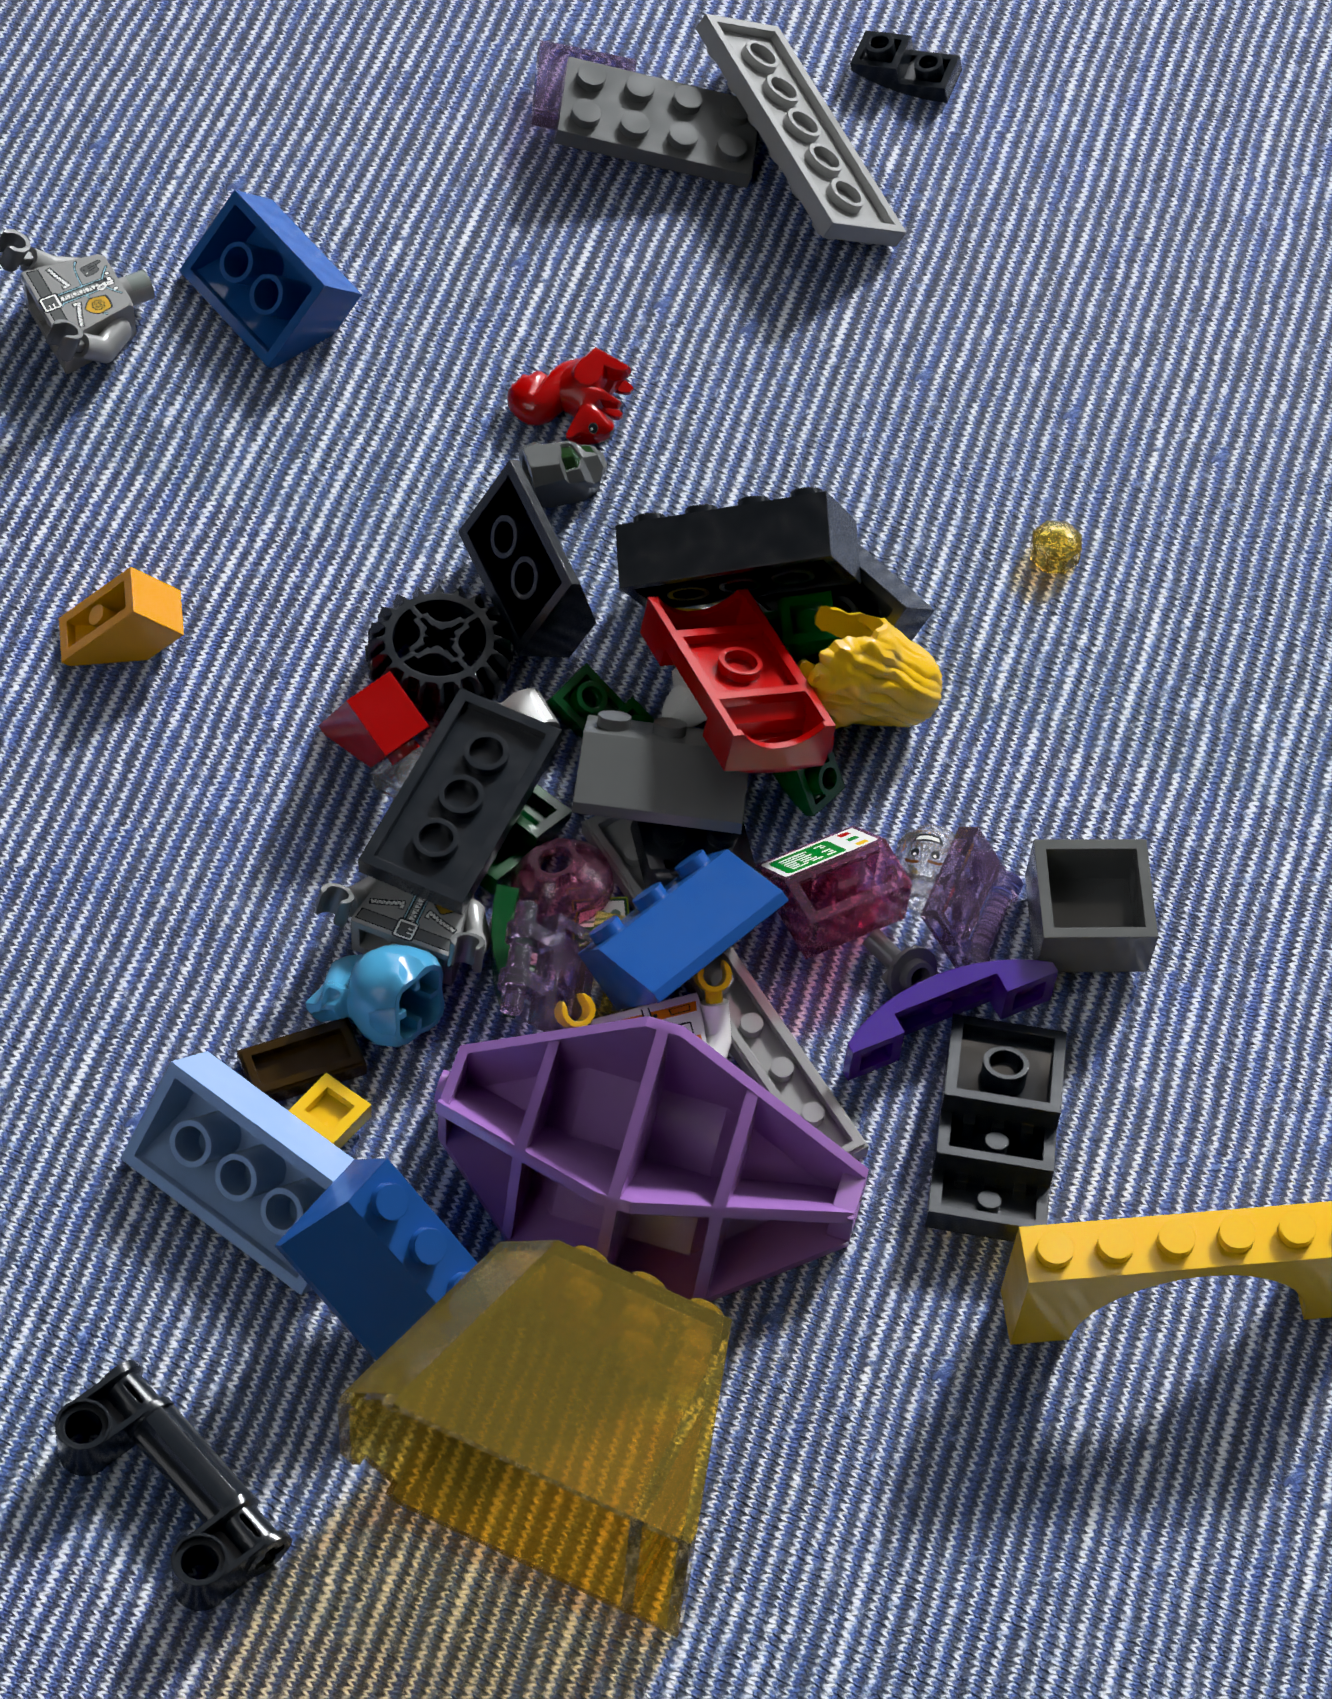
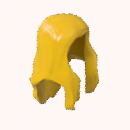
[797,606,942,729]

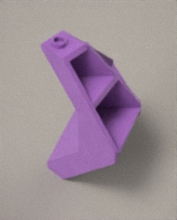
[434,1016,869,1345]

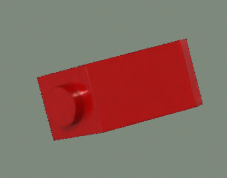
[319,671,429,768]

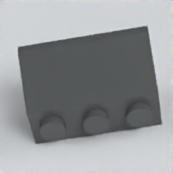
[572,710,749,834]

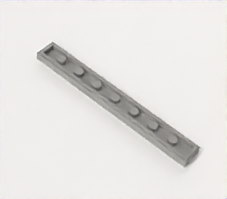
[581,816,869,1160]

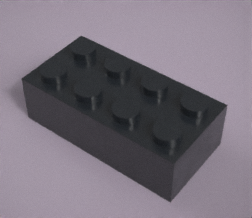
[615,487,861,609]

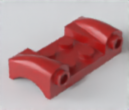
[640,589,836,773]

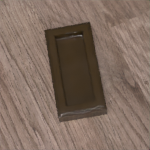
[236,1017,367,1102]

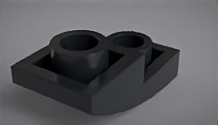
[850,31,962,103]

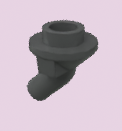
[862,928,937,996]

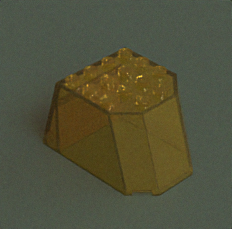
[337,1240,732,1637]

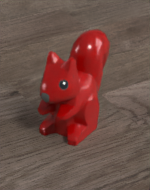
[507,347,634,445]

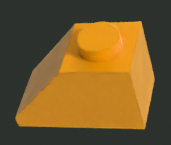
[59,567,184,666]

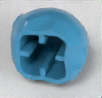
[305,944,445,1047]

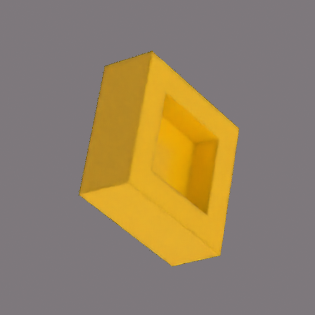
[288,1073,371,1149]

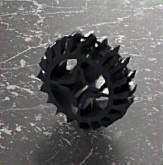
[365,583,513,723]

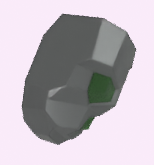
[519,441,607,508]

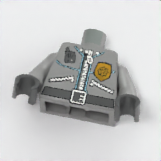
[0,229,155,374]
[313,876,491,986]

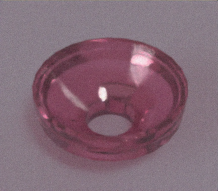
[511,838,614,929]

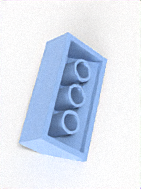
[120,1051,354,1295]

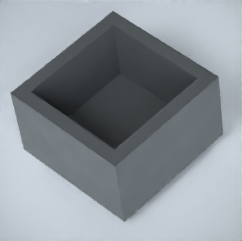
[1025,839,1158,972]

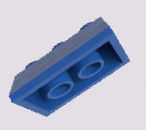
[179,190,362,368]
[578,849,789,1010]
[274,1158,501,1377]

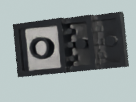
[925,1013,1067,1242]

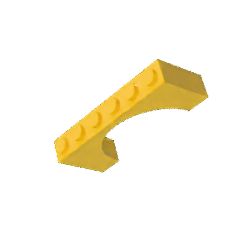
[1001,1201,1332,1345]

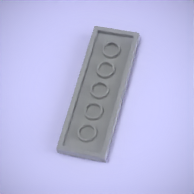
[695,14,907,247]

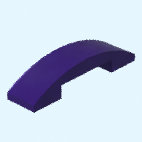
[843,959,1058,1081]

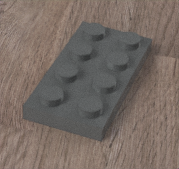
[554,57,757,188]

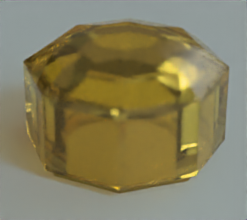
[1030,520,1082,574]

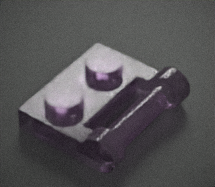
[920,827,1024,968]

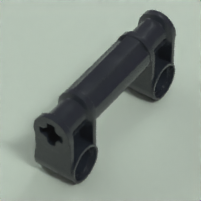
[55,1360,292,1611]

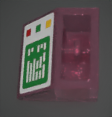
[755,826,912,959]

